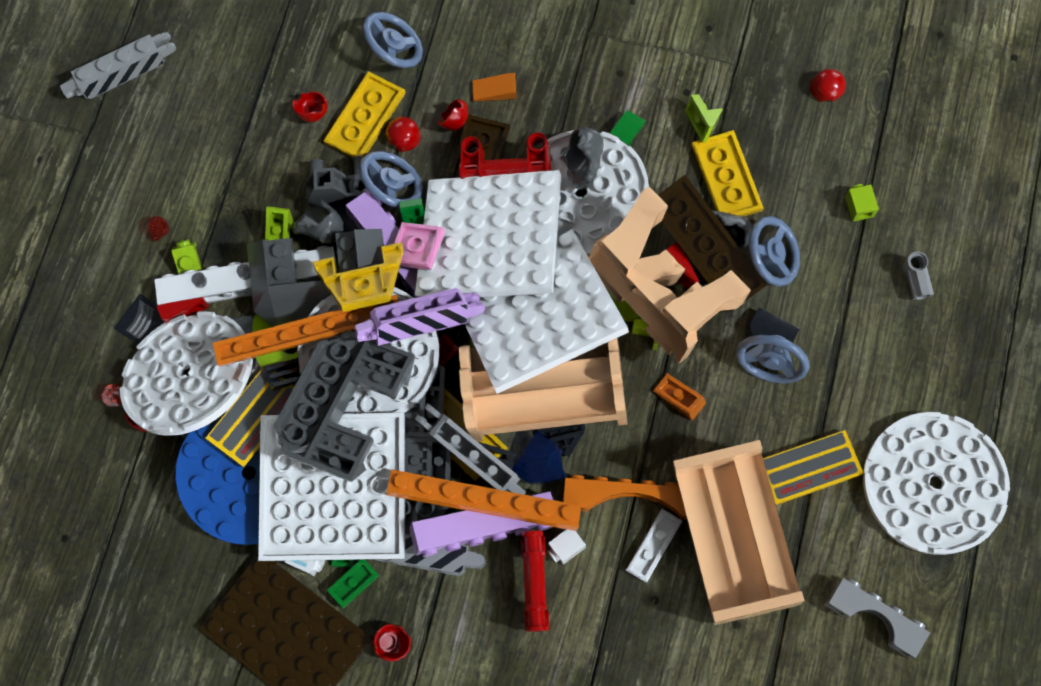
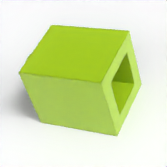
[845,184,879,222]

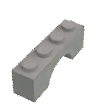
[825,578,930,659]

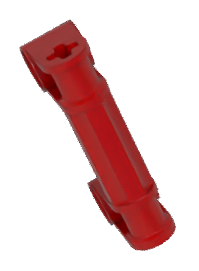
[459,132,551,179]
[521,531,549,632]

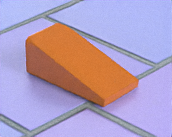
[473,73,517,102]
[653,373,706,420]

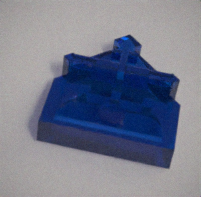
[512,431,566,485]

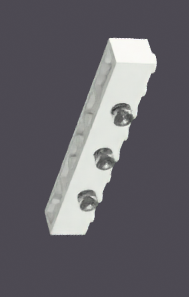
[155,246,339,305]

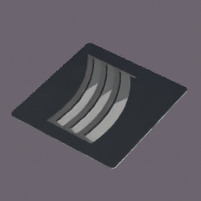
[114,294,165,345]

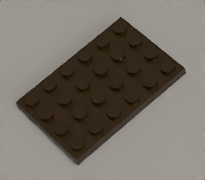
[199,553,373,686]

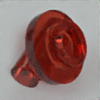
[148,216,169,241]
[100,382,122,407]

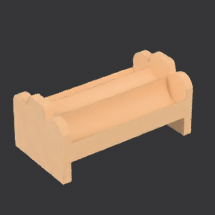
[459,338,628,441]
[673,440,805,625]

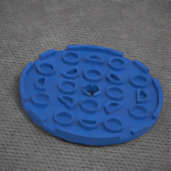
[176,409,260,545]

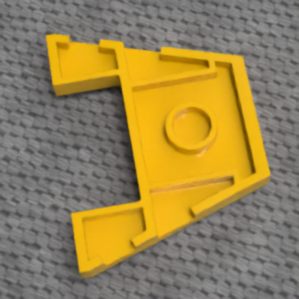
[313,242,404,312]

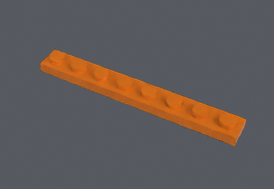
[212,294,399,367]
[386,469,581,531]

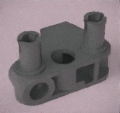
[306,156,373,206]

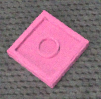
[394,222,445,270]

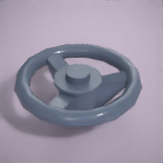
[362,12,423,68]
[359,151,423,208]
[749,216,800,287]
[736,334,810,384]

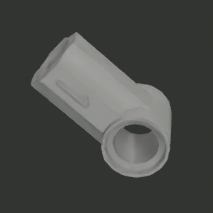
[902,252,934,300]

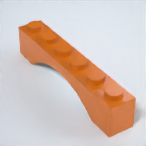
[564,475,687,520]

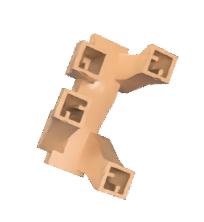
[589,187,751,364]

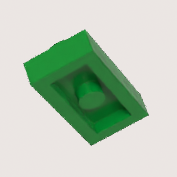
[327,559,380,609]

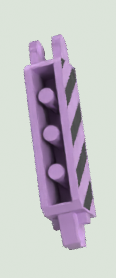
[354,288,486,346]

